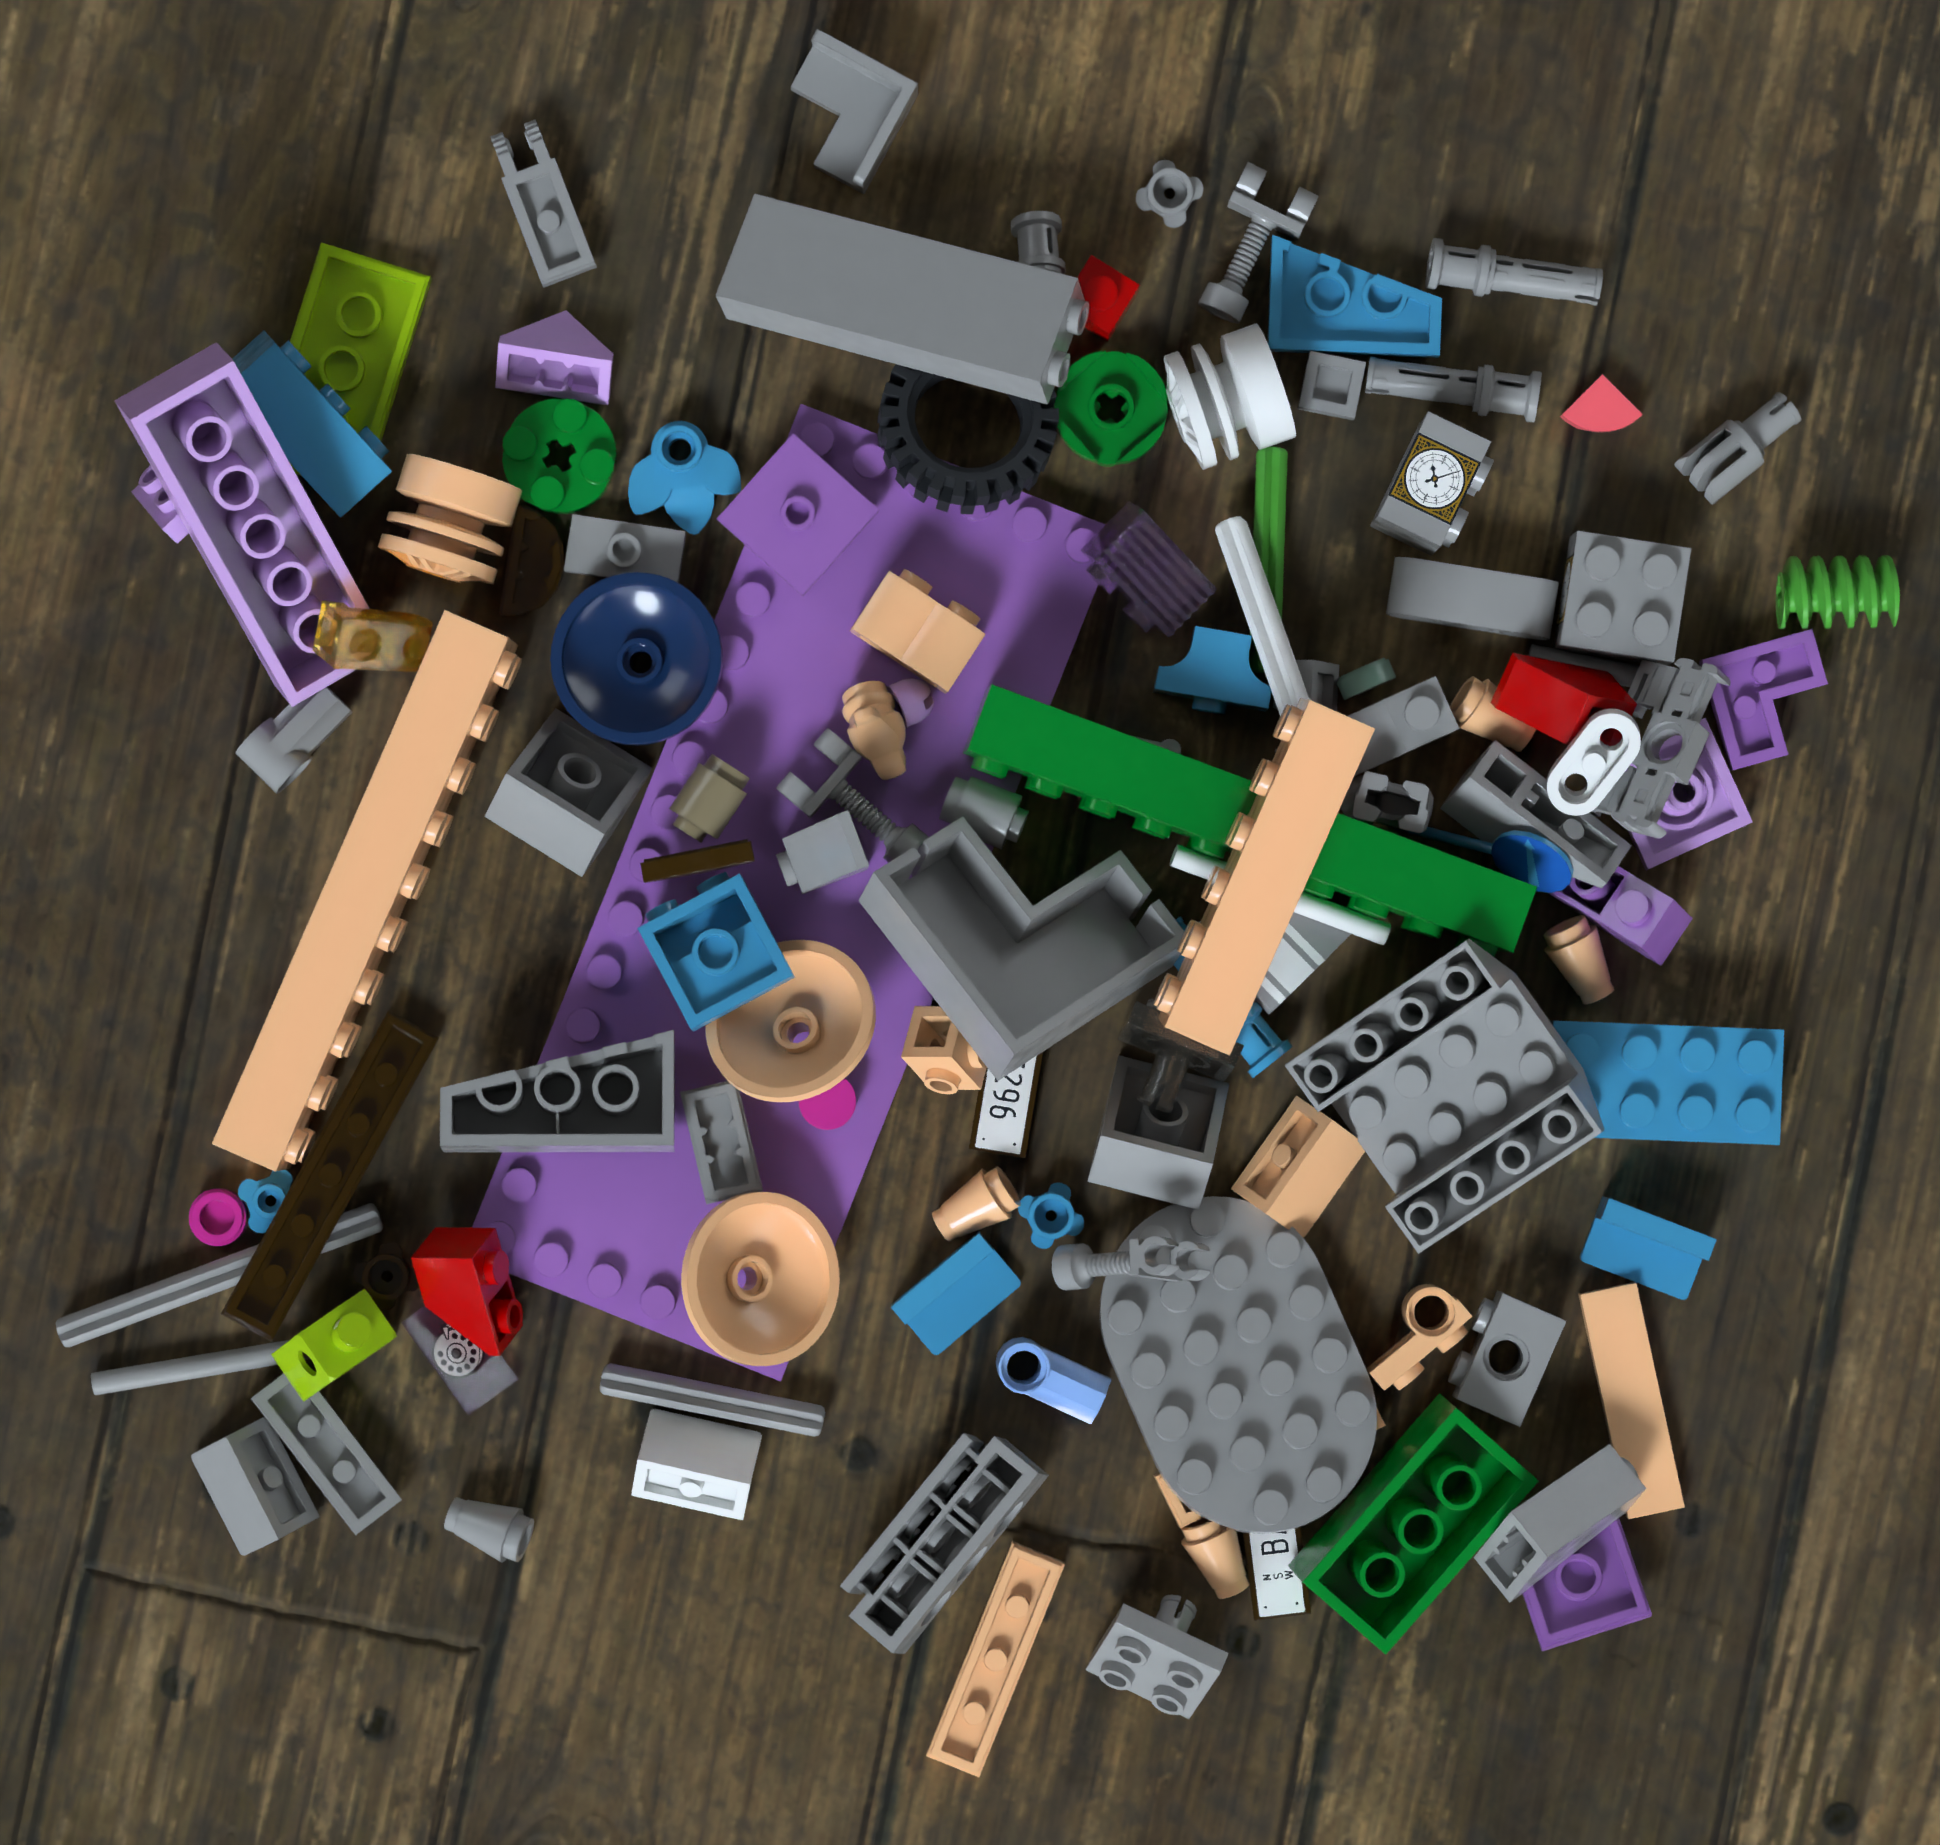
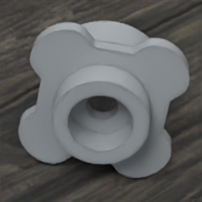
[1136,160,1203,228]

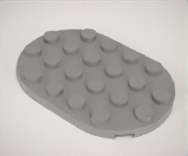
[1100,1196,1377,1534]

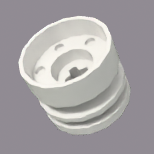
[1164,323,1296,470]

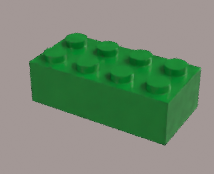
[1288,1393,1539,1655]

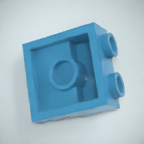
[638,872,795,1032]

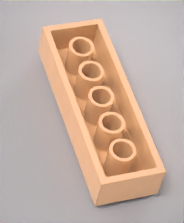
[1153,698,1375,1056]

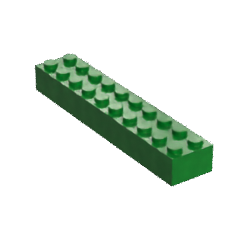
[962,684,1537,958]

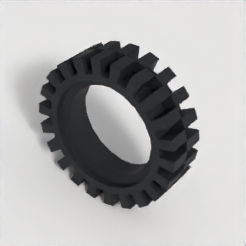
[877,364,1059,514]

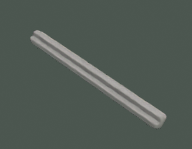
[56,1203,383,1347]

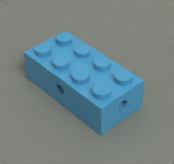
[1549,1020,1784,1145]

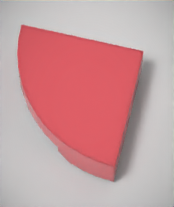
[1560,374,1643,432]

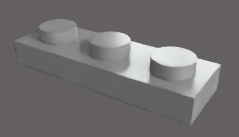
[251,1373,402,1535]

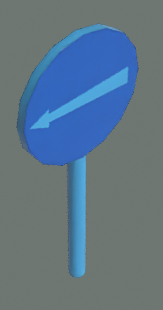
[1394,827,1574,893]

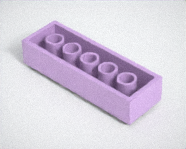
[114,342,384,707]

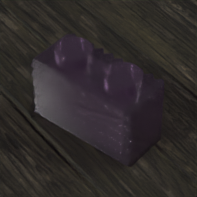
[1081,501,1217,637]

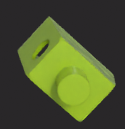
[271,1289,397,1402]

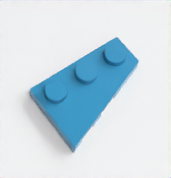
[1267,235,1442,358]

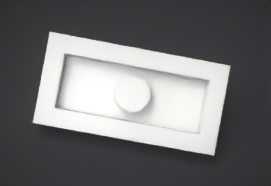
[631,1409,762,1520]

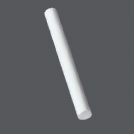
[1170,844,1391,945]

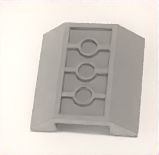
[1285,939,1605,1254]

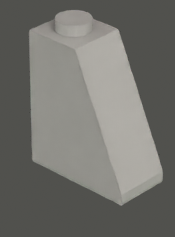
[1474,1444,1646,1603]

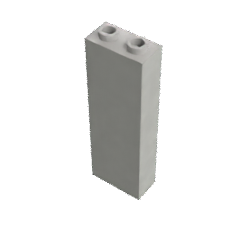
[716,194,1089,405]

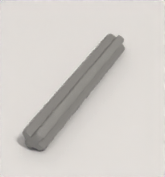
[600,1363,825,1437]

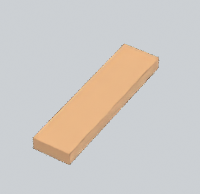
[1578,1282,1685,1519]
[926,1541,1065,1777]

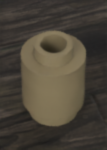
[669,754,750,843]

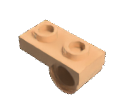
[1366,1284,1473,1391]

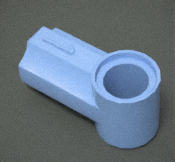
[995,1337,1111,1424]

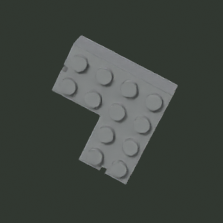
[859,816,1185,1081]

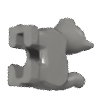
[1340,771,1434,833]

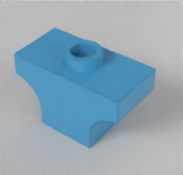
[1153,626,1272,715]

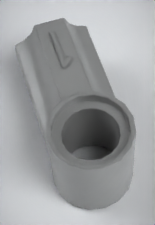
[236,687,353,794]

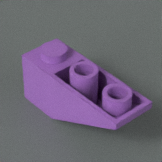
[1548,866,1693,966]

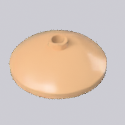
[705,940,876,1102]
[681,1192,840,1366]

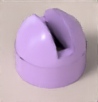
[887,678,934,728]

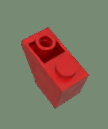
[1491,653,1637,746]
[411,1227,523,1356]

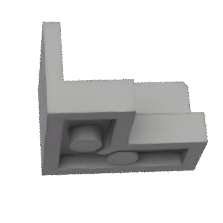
[791,29,918,194]

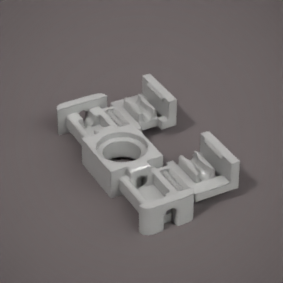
[1590,658,1731,838]

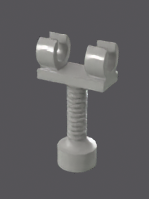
[1198,162,1319,324]
[776,728,929,863]
[1052,1236,1211,1291]

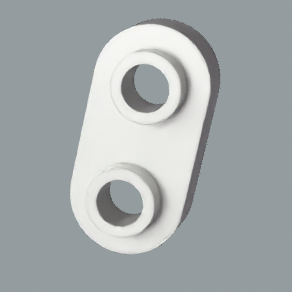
[1547,709,1641,816]

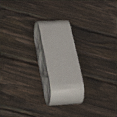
[1386,557,1559,640]

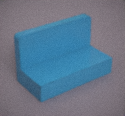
[1580,1196,1717,1300]
[891,1231,1021,1355]

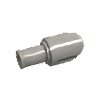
[1674,392,1801,505]

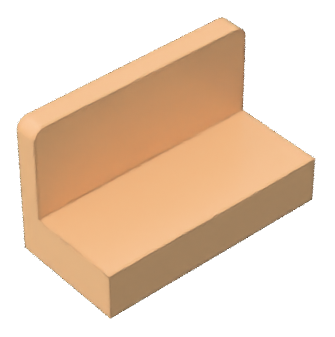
[1231,1095,1365,1238]

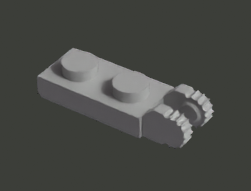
[491,119,597,288]

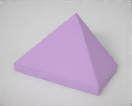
[495,310,613,405]

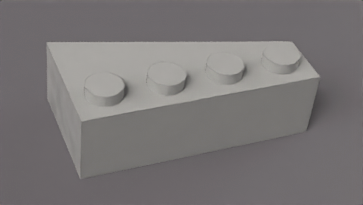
[440,1030,675,1152]

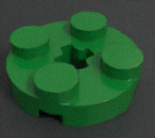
[1054,351,1168,467]
[502,399,617,514]

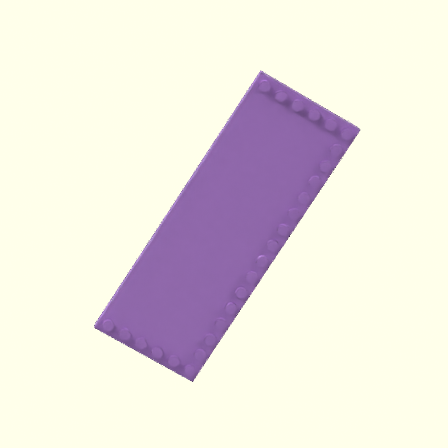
[472,404,1120,1382]

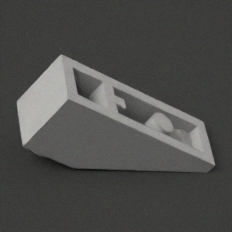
[1274,676,1460,777]
[1440,740,1632,888]
[775,810,869,894]

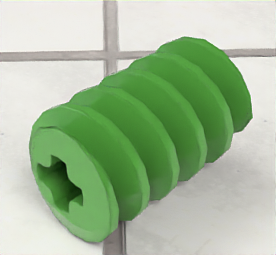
[1776,555,1900,629]

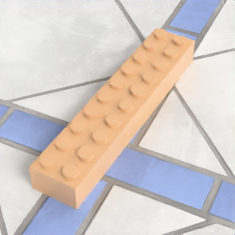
[212,610,522,1172]

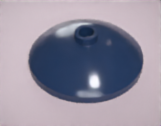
[550,572,723,745]

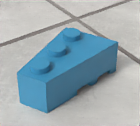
[232,330,392,518]

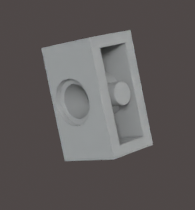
[1448,1290,1566,1427]

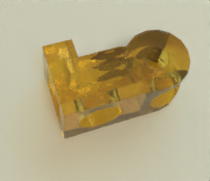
[312,601,433,672]

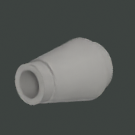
[444,1497,534,1563]

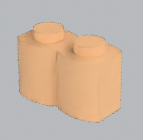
[849,569,986,694]

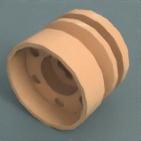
[378,454,522,584]

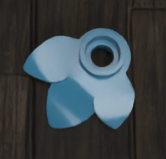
[628,421,741,535]

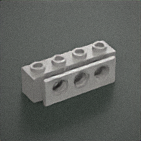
[840,1433,1049,1654]

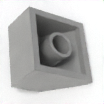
[485,708,652,877]
[1087,1055,1229,1210]

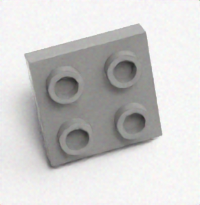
[1086,1595,1229,1719]

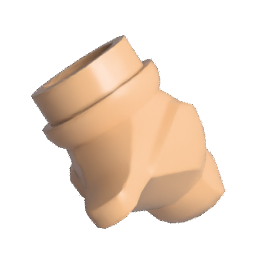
[842,681,906,780]

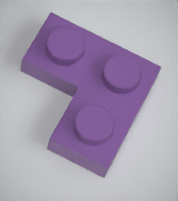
[1699,629,1828,771]

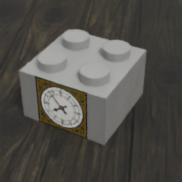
[1370,411,1494,556]
[1553,531,1691,665]

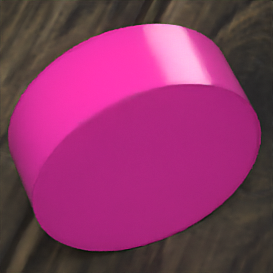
[799,1078,856,1130]
[189,1188,249,1246]

